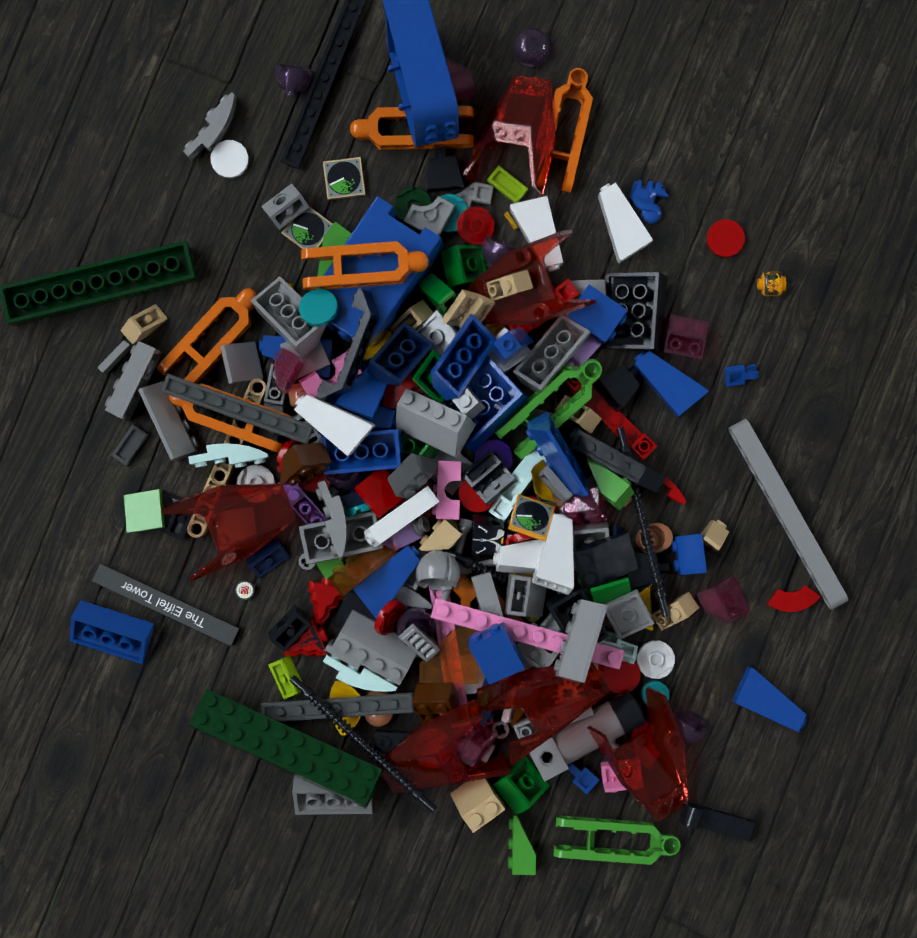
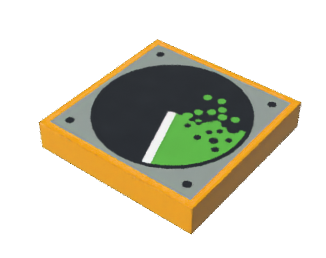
[508,494,555,541]

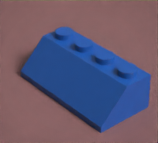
[430,314,497,400]
[321,429,403,475]
[69,600,154,664]

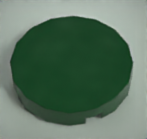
[394,187,432,225]

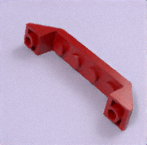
[564,365,657,460]

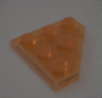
[419,625,478,684]

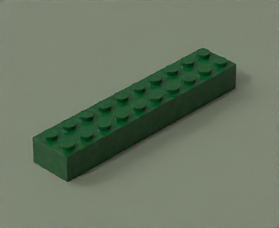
[0,240,198,327]
[189,689,383,809]

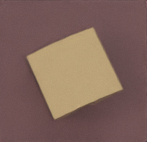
[442,290,495,328]

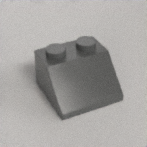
[387,453,438,499]

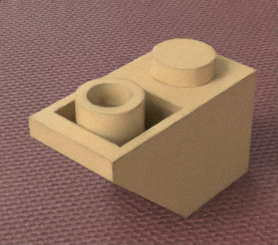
[486,270,533,301]
[419,519,462,551]
[651,592,699,631]

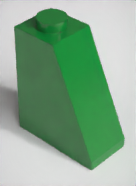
[417,273,457,315]

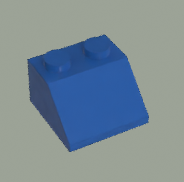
[671,534,707,575]

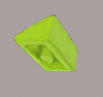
[268,656,302,700]

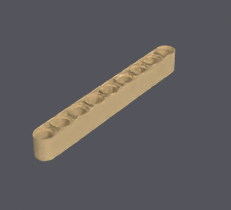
[187,379,267,538]

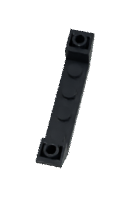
[316,288,379,401]
[560,421,667,493]

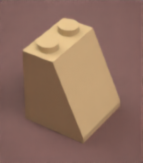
[450,771,505,833]

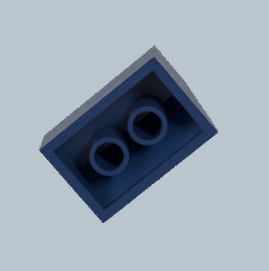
[367,322,435,386]

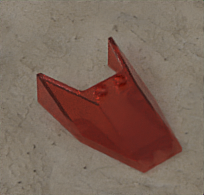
[463,75,556,195]
[466,229,596,325]
[161,484,296,582]
[477,662,610,765]
[587,687,689,822]
[377,699,511,794]

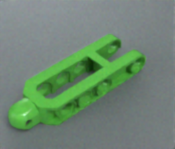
[494,359,602,459]
[553,816,681,865]

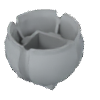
[416,550,460,591]

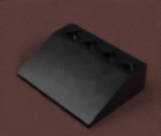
[600,272,667,352]

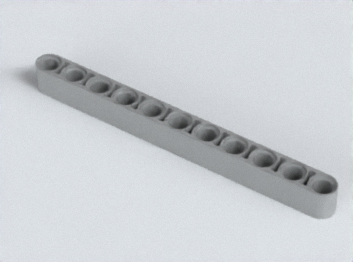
[728,418,849,610]

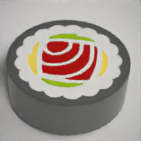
[235,580,255,600]

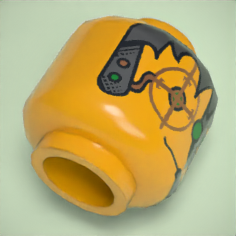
[757,271,786,296]

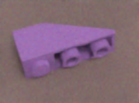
[275,482,328,525]

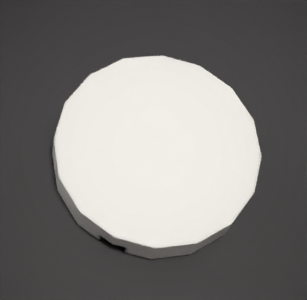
[211,140,249,179]
[237,465,275,503]
[637,640,675,679]

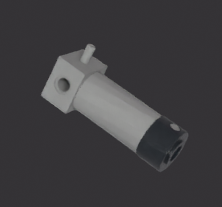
[525,690,646,782]

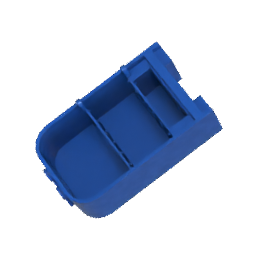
[383,0,459,147]
[324,196,444,347]

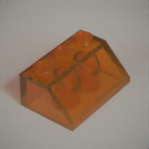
[328,545,397,597]

